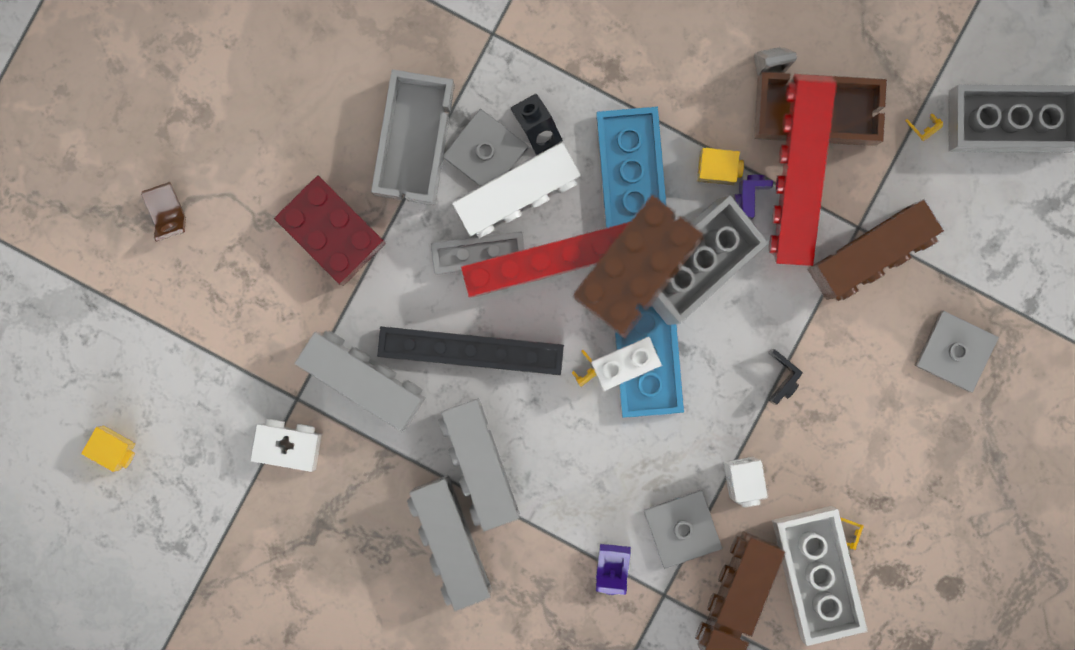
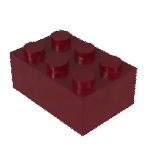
[273,175,386,286]

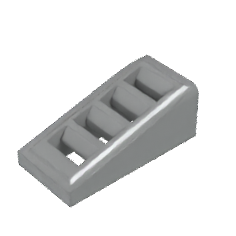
[754,47,797,76]

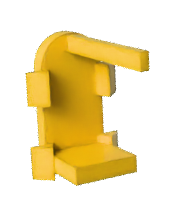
[905,113,943,141]
[572,350,596,387]
[840,517,864,550]

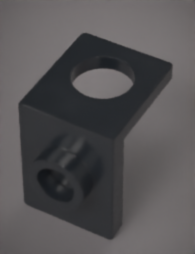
[511,93,563,155]
[768,349,803,405]

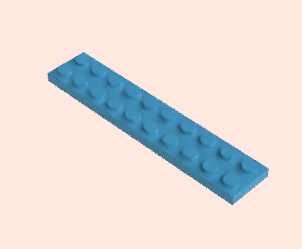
[596,107,684,418]

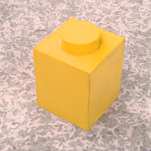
[697,148,744,185]
[81,426,136,472]

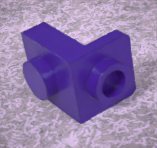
[734,175,773,220]
[596,544,631,595]

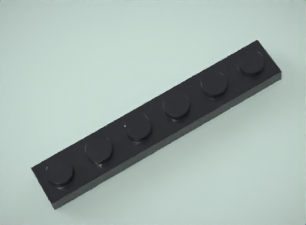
[377,326,564,375]

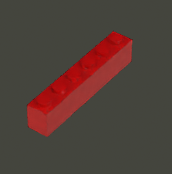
[769,74,836,266]
[461,222,630,298]

